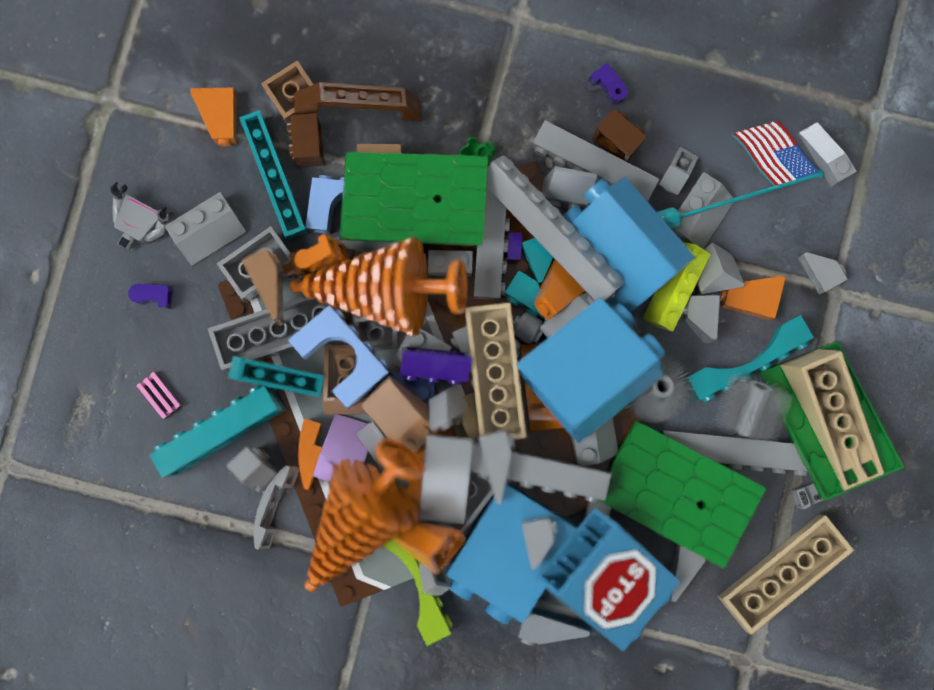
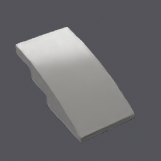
[420,434,473,524]

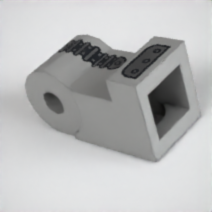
[790,482,823,509]

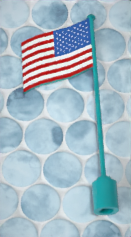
[657,121,824,230]

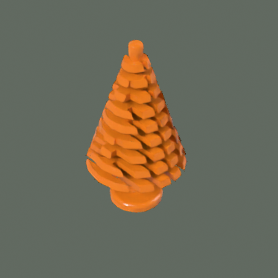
[290,237,468,336]
[305,438,426,592]

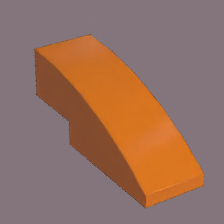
[299,418,322,491]

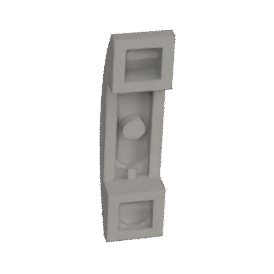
[254,466,300,550]

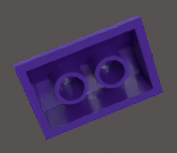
[400,346,472,385]

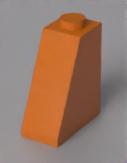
[190,88,237,147]
[534,259,585,321]
[720,276,786,321]

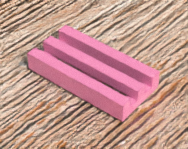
[136,372,182,419]

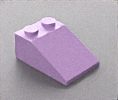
[313,414,369,481]

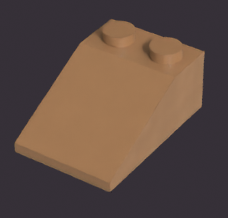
[242,248,283,327]
[323,345,368,414]
[361,376,439,452]

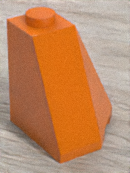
[395,522,466,575]

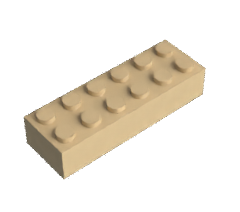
[465,303,526,439]
[717,514,854,635]

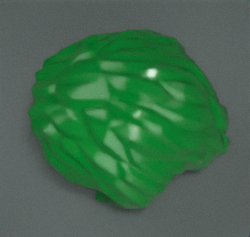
[459,137,497,168]

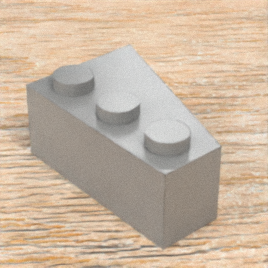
[226,447,279,494]

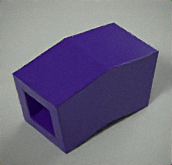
[507,233,522,260]

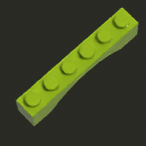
[382,539,453,646]

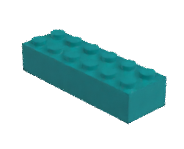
[149,385,286,478]

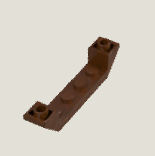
[294,82,422,121]

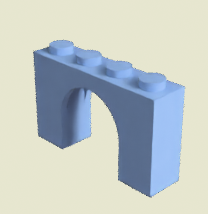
[305,175,344,234]
[288,305,389,410]

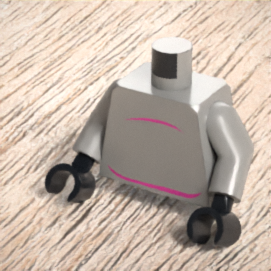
[111,182,174,250]

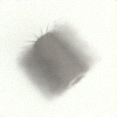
[625,355,694,424]
[715,373,791,446]

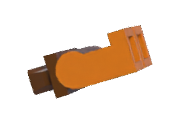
[282,234,350,281]

